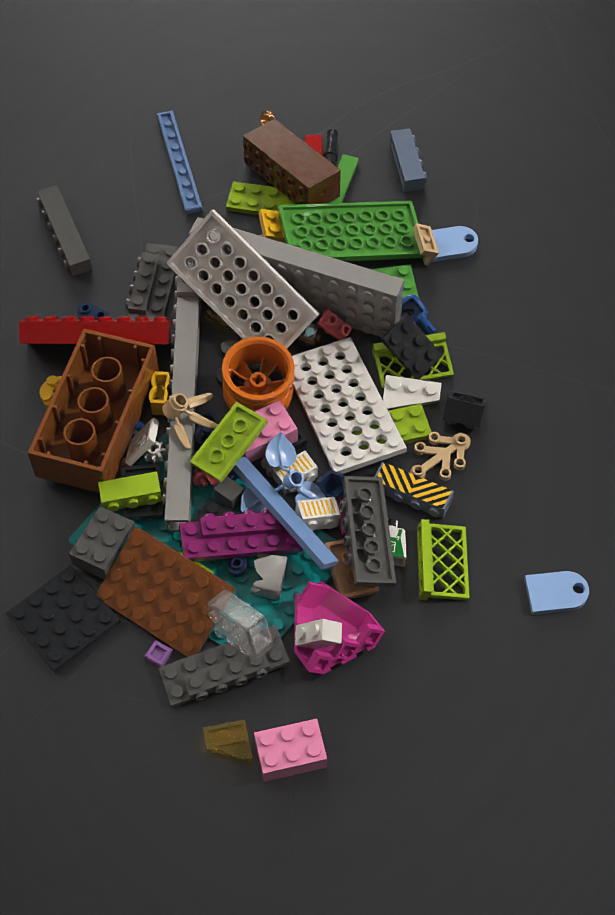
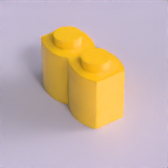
[149,371,172,415]

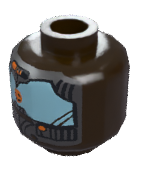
[296,323,323,348]

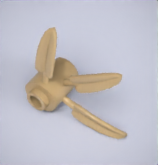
[162,393,218,449]

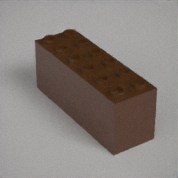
[243,119,341,205]

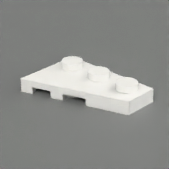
[383,375,441,410]

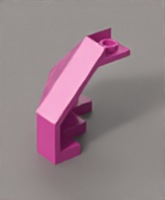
[294,581,385,674]

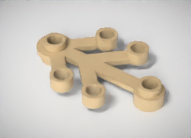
[410,432,471,481]

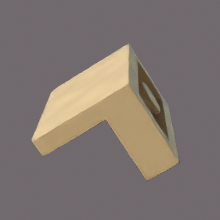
[413,223,439,266]

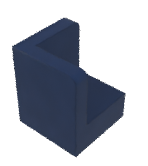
[316,469,344,500]

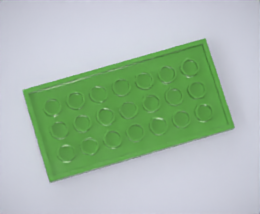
[278,201,425,261]

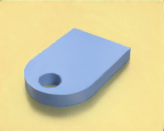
[432,226,478,262]
[524,571,589,615]

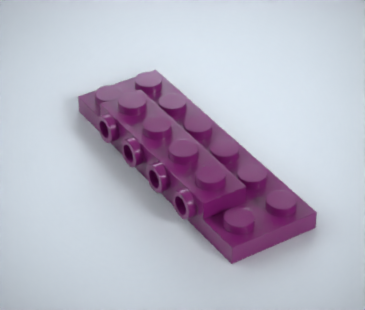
[179,509,303,561]

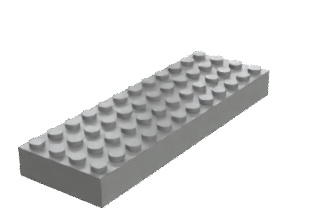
[189,217,404,338]

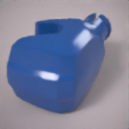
[401,295,437,335]

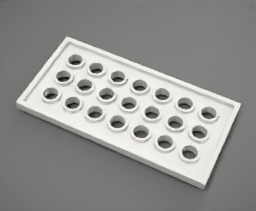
[166,209,319,349]
[292,337,407,474]

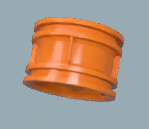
[222,337,295,412]

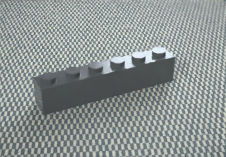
[36,185,92,277]

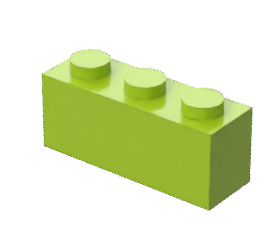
[98,471,162,512]

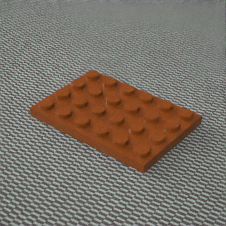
[96,527,236,657]

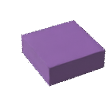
[144,640,173,667]

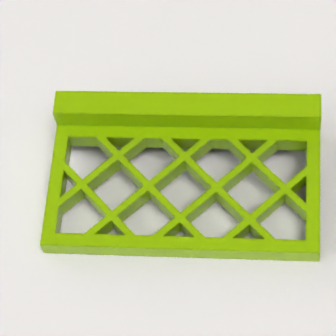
[372,332,454,388]
[417,519,470,601]

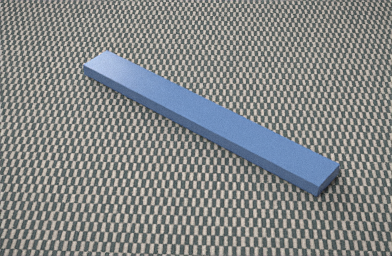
[157,110,203,214]
[233,455,339,569]

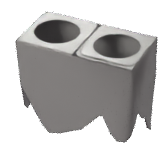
[250,554,287,600]

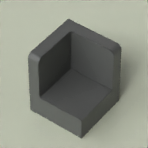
[214,476,244,510]

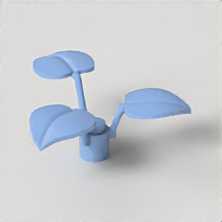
[240,432,326,513]

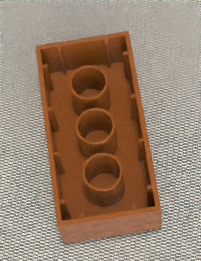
[27,329,159,493]

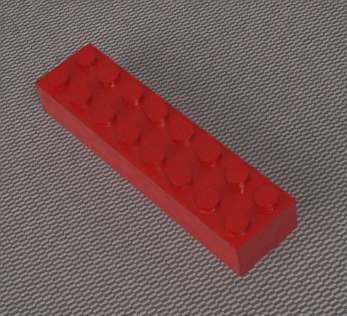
[19,316,172,344]

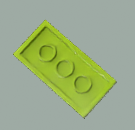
[226,181,296,215]
[190,401,268,483]
[349,404,431,450]

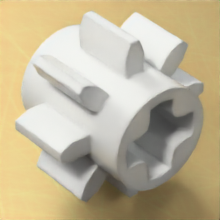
[143,441,166,464]

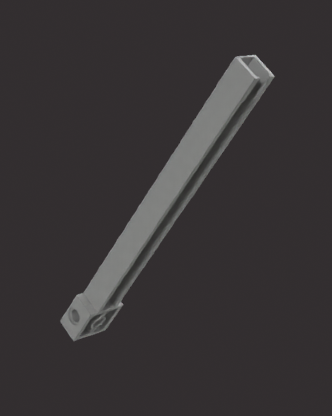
[163,263,202,531]

